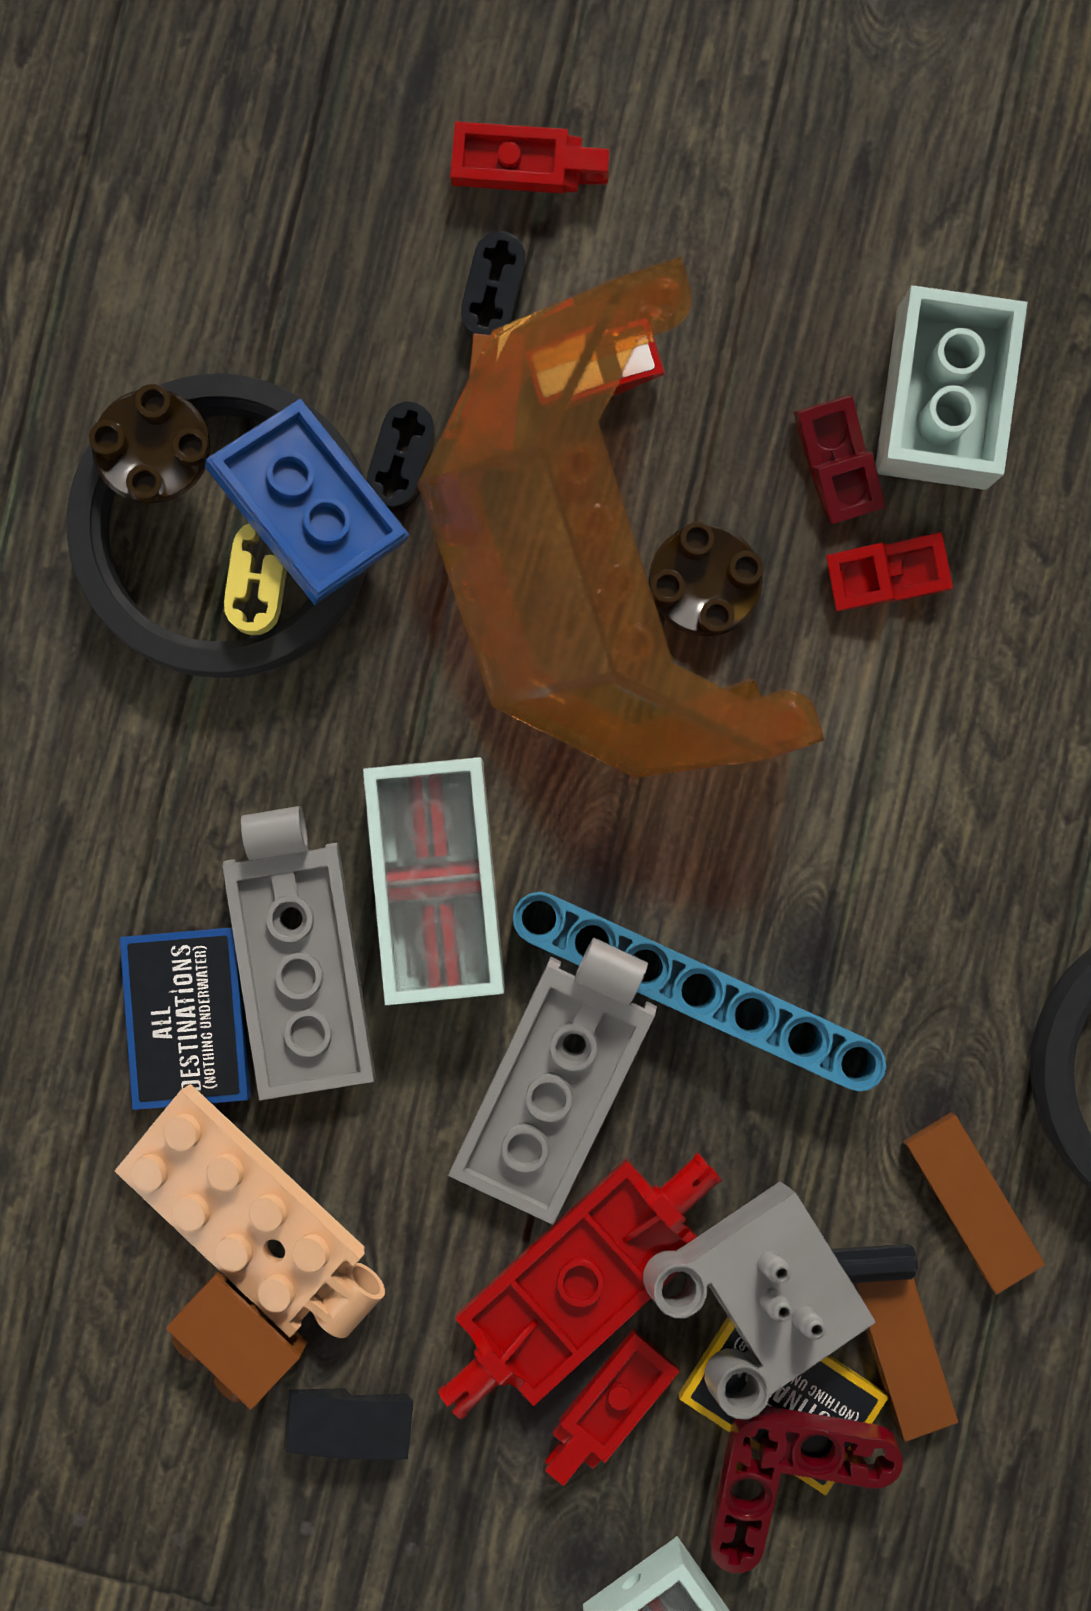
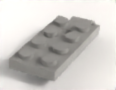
[222,806,376,1100]
[448,938,657,1225]

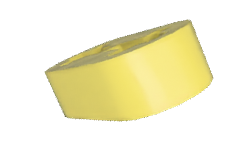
[224,523,287,635]

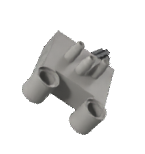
[643,1182,918,1419]

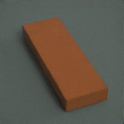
[903,1112,1046,1295]
[852,1278,959,1442]

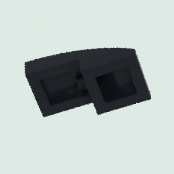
[284,1388,413,1460]

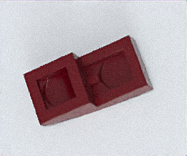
[793,395,886,524]

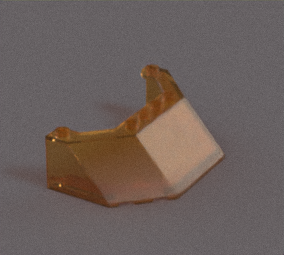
[418,257,825,778]

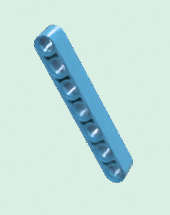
[513,891,886,1091]

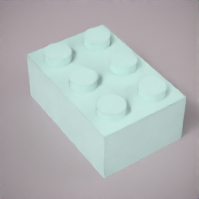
[876,285,1027,490]

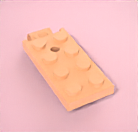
[115,1084,385,1338]

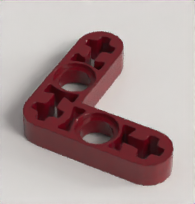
[709,1406,903,1573]

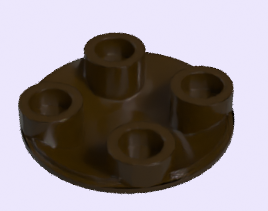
[89,384,210,503]
[649,522,763,637]

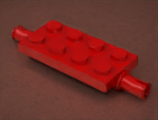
[438,1152,723,1419]

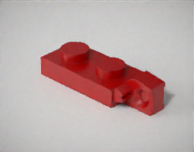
[450,121,610,194]
[544,1328,680,1486]

